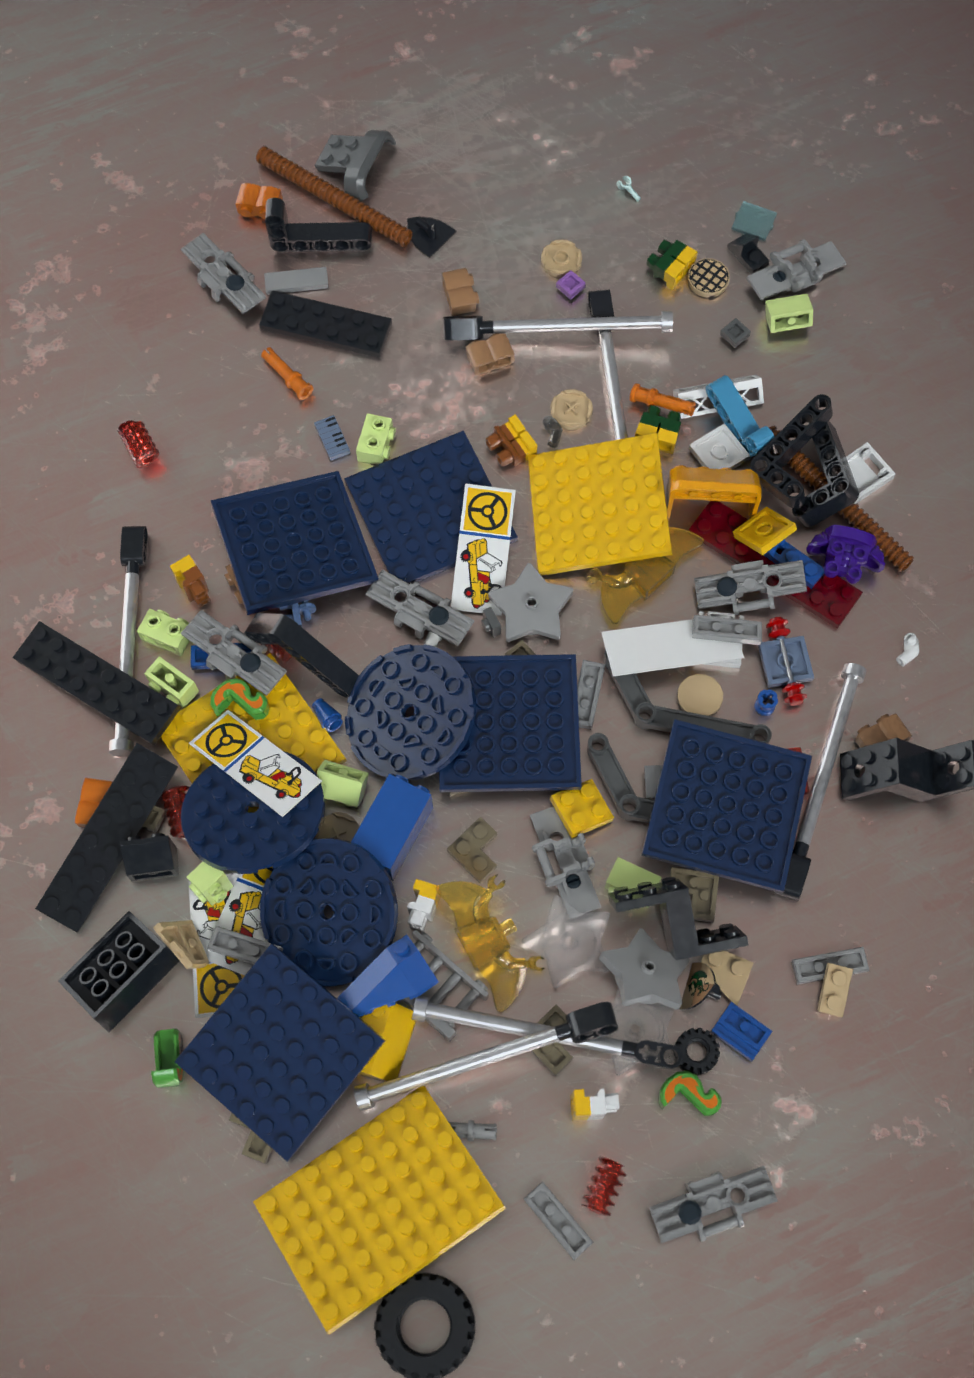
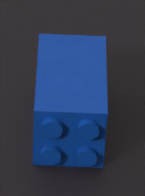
[351,774,433,881]

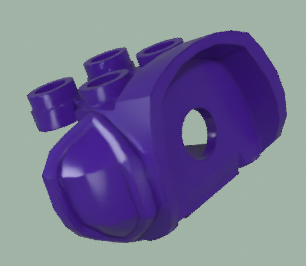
[806,525,886,584]

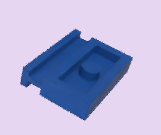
[711,1002,772,1062]

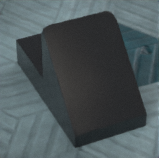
[727,234,770,274]

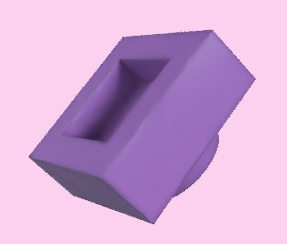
[556,270,586,300]

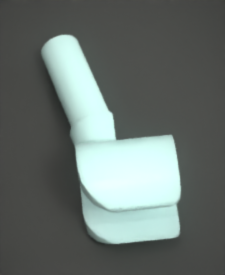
[616,176,641,202]

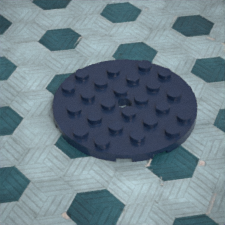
[345,644,476,781]
[181,751,325,874]
[260,838,398,986]

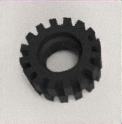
[673,1027,720,1075]

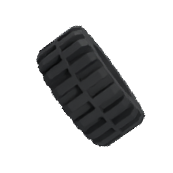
[374,1273,475,1378]

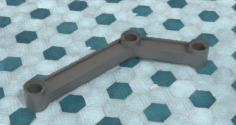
[603,649,772,744]
[587,733,654,823]

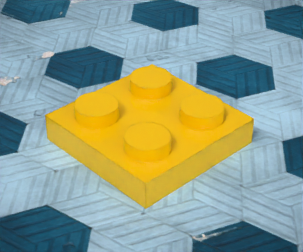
[732,507,797,555]
[550,779,614,839]

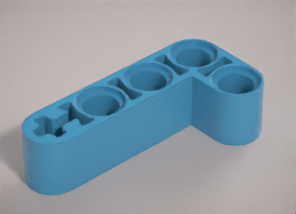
[705,375,775,459]

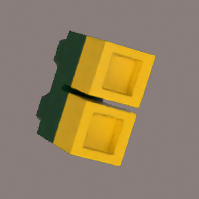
[646,239,698,290]
[635,405,681,455]

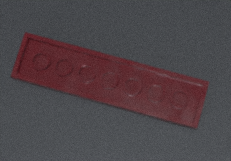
[688,501,863,629]

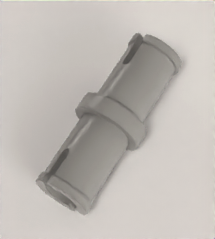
[448,1120,497,1141]

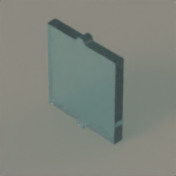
[731,201,777,241]

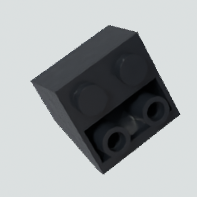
[120,833,179,881]

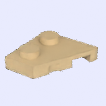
[153,920,210,969]
[701,951,753,1006]

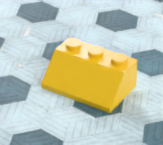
[360,1003,416,1082]

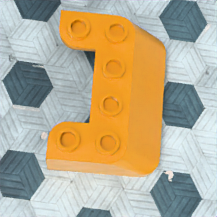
[666,465,762,519]

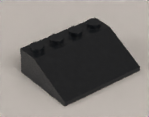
[58,911,180,1032]

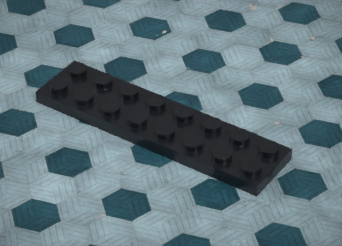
[12,621,181,746]
[35,743,178,933]

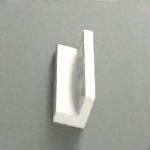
[673,374,764,419]

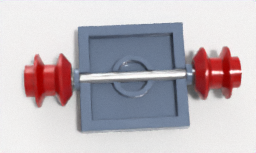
[758,617,814,706]

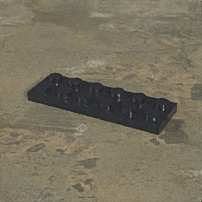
[259,290,392,358]

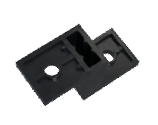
[840,738,974,802]
[608,877,749,960]

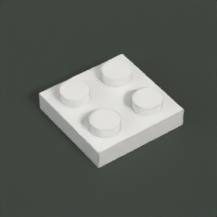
[688,423,750,470]

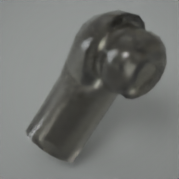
[542,416,563,448]

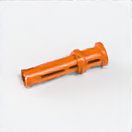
[261,347,313,400]
[630,383,696,416]

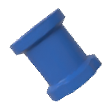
[754,689,778,716]

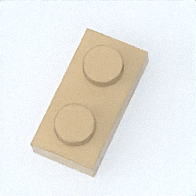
[817,963,853,1018]

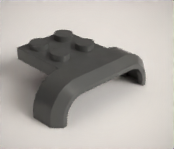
[315,130,396,201]

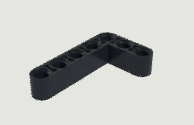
[265,198,372,252]
[750,394,833,508]
[792,421,859,527]
[244,613,359,698]

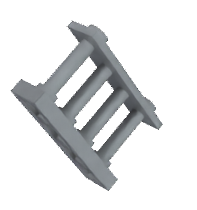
[402,929,489,1042]

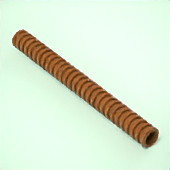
[256,146,412,247]
[769,426,914,572]

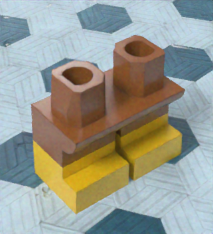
[486,414,537,467]
[170,555,211,608]

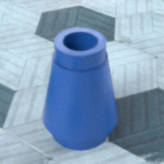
[312,698,343,732]

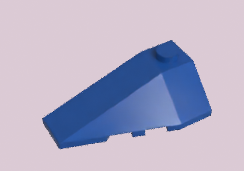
[337,934,439,1017]

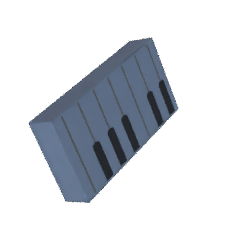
[314,415,351,461]

